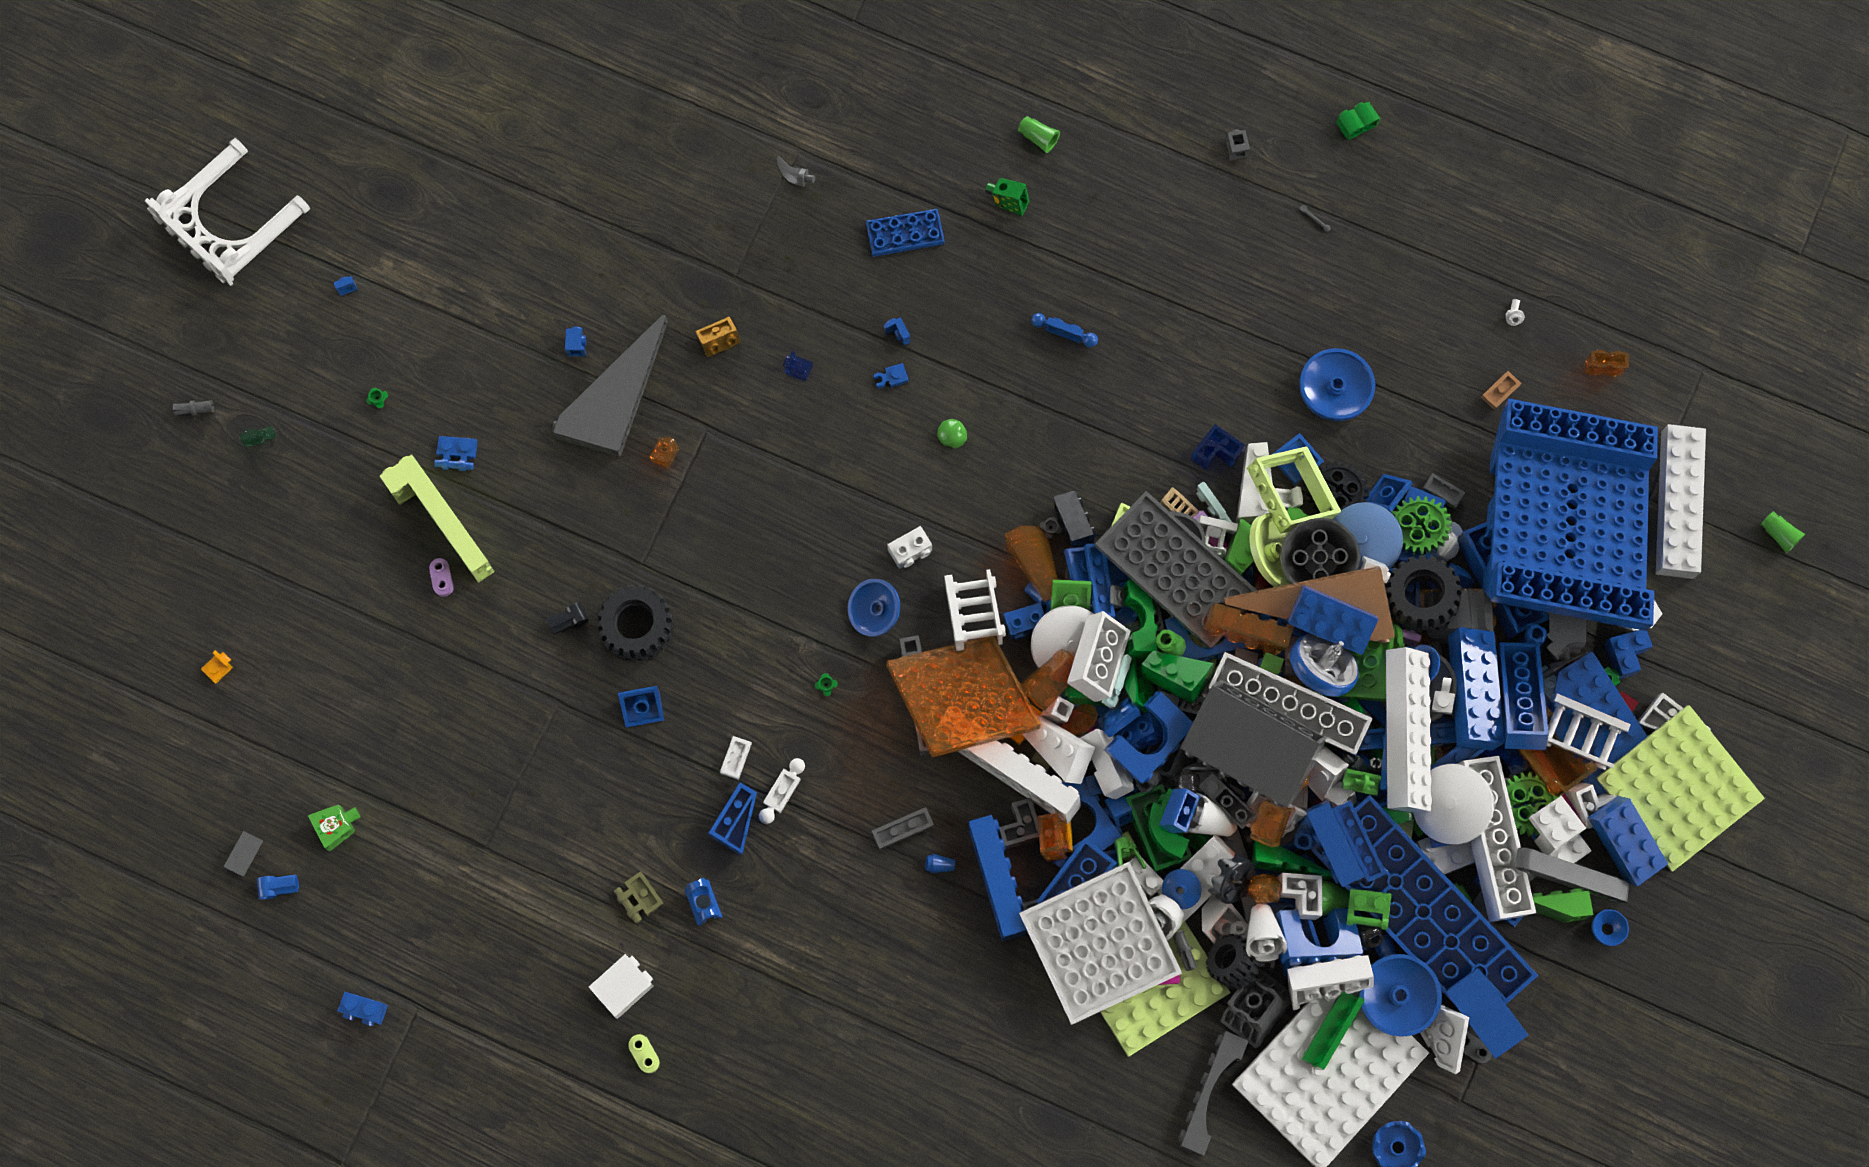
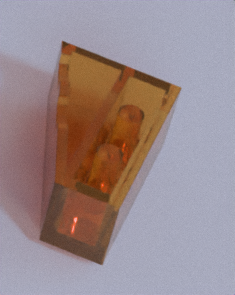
[1016,649,1075,710]

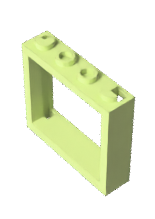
[1246,447,1341,534]

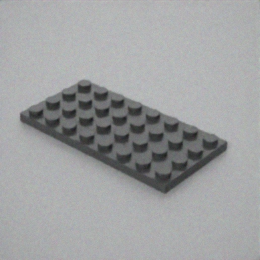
[1094,491,1257,650]

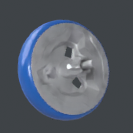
[1290,633,1359,697]

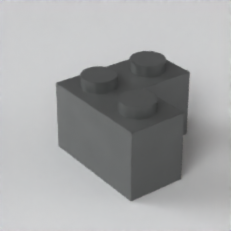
[999,798,1043,850]

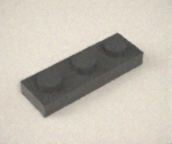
[872,807,934,850]

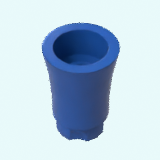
[1517,624,1547,655]
[1294,818,1316,851]

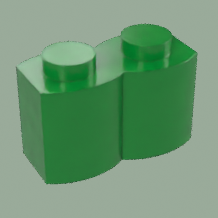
[1336,102,1380,140]

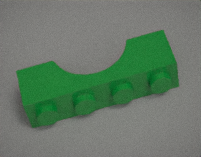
[1123,579,1159,659]

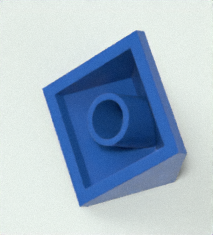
[1364,474,1412,513]
[618,686,664,727]

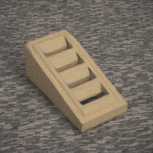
[1160,487,1200,517]

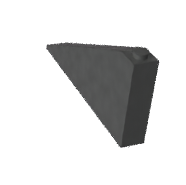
[552,315,668,457]

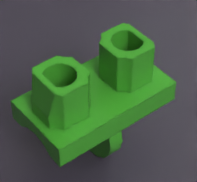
[1341,768,1382,796]

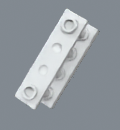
[944,569,1006,651]
[1546,694,1631,770]

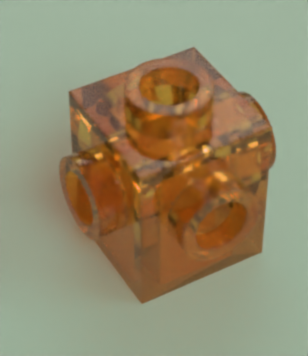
[1248,874,1282,904]

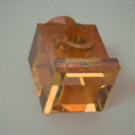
[650,436,678,468]

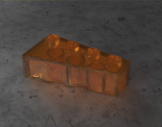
[1203,603,1294,655]

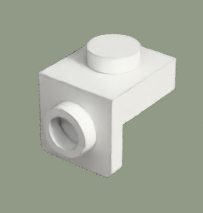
[1275,487,1303,510]

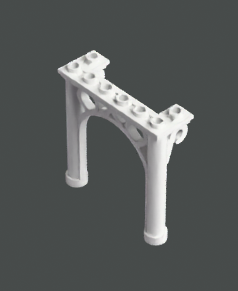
[145,138,310,286]

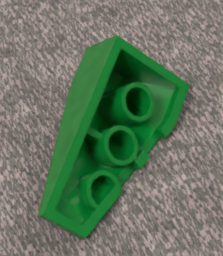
[1124,648,1156,713]
[1251,838,1333,880]

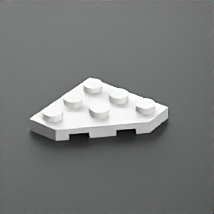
[1420,1005,1469,1074]

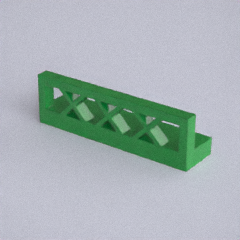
[1301,991,1365,1070]

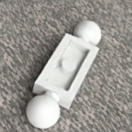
[759,758,805,824]

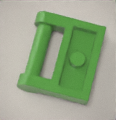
[1346,888,1392,930]

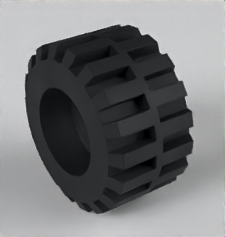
[1206,933,1261,990]

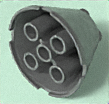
[1281,518,1360,584]

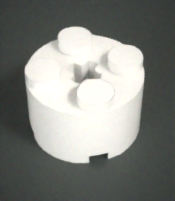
[1149,895,1184,941]

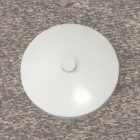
[1031,605,1093,683]
[1413,764,1494,845]

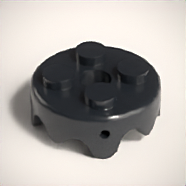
[1208,854,1255,904]

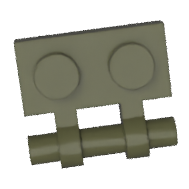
[614,871,664,924]

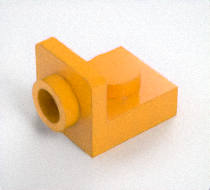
[201,650,233,683]

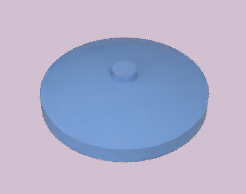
[1332,502,1403,570]

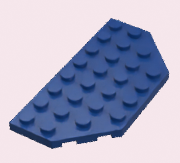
[1547,651,1648,795]

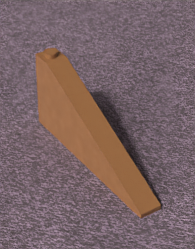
[1224,566,1395,643]

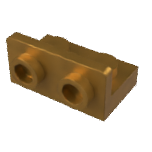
[695,317,741,357]

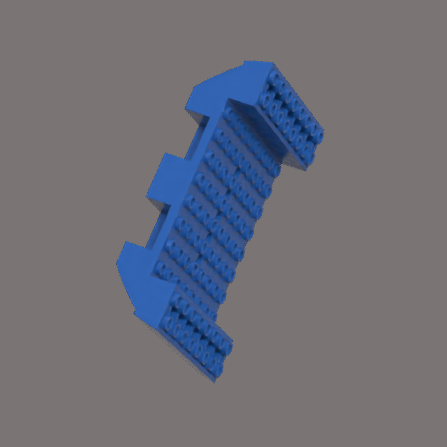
[1483,398,1658,631]

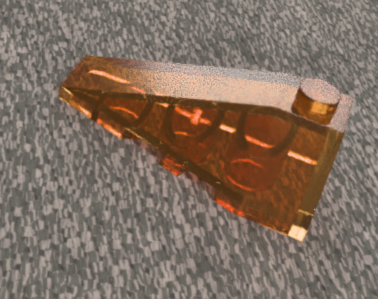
[1004,525,1058,602]

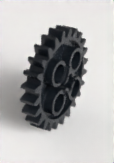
[1307,461,1369,514]

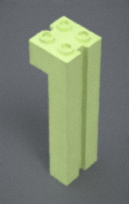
[380,454,494,583]

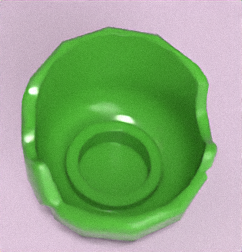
[937,419,967,449]

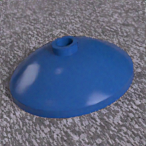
[848,579,900,637]

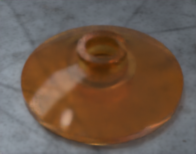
[1062,704,1097,736]

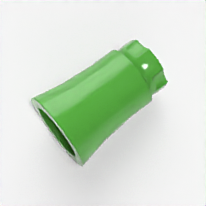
[1018,116,1060,153]
[1760,511,1806,553]
[1156,630,1186,656]

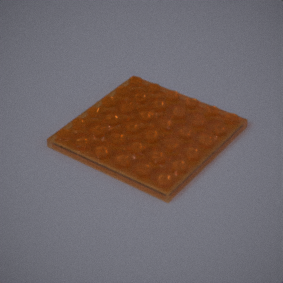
[886,636,1041,758]

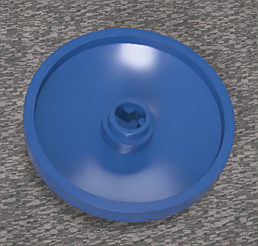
[1299,348,1375,421]
[1359,954,1442,1037]

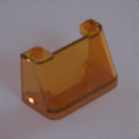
[1517,706,1598,797]

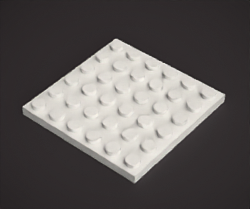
[1019,862,1182,1025]

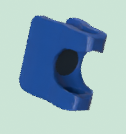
[684,878,723,927]

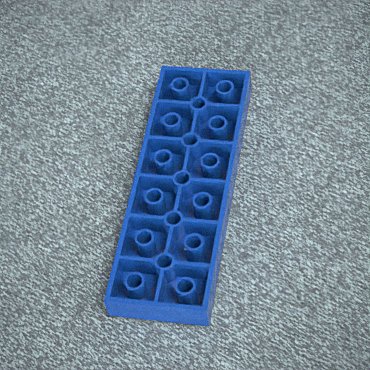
[1310,794,1538,1006]

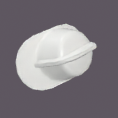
[1426,522,1463,562]

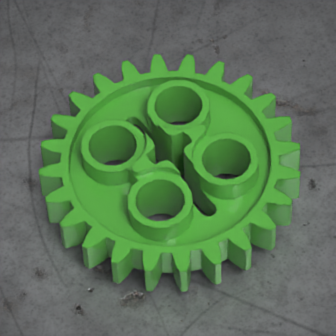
[1392,496,1452,555]
[1505,772,1560,837]

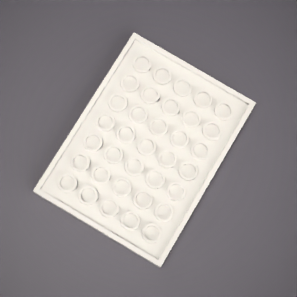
[1232,991,1429,1167]

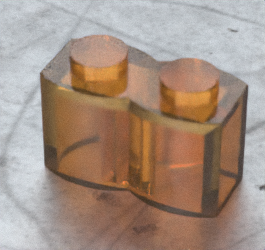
[1585,350,1629,377]

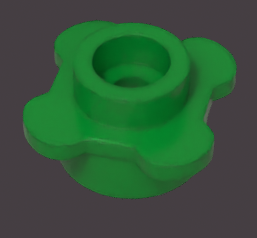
[366,388,388,408]
[815,673,838,696]

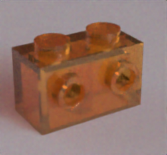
[1250,800,1292,847]
[1038,813,1068,861]

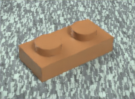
[1481,371,1522,410]

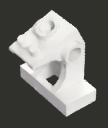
[1197,515,1238,559]

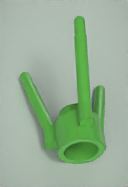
[1114,837,1146,869]

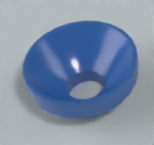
[1591,909,1629,946]

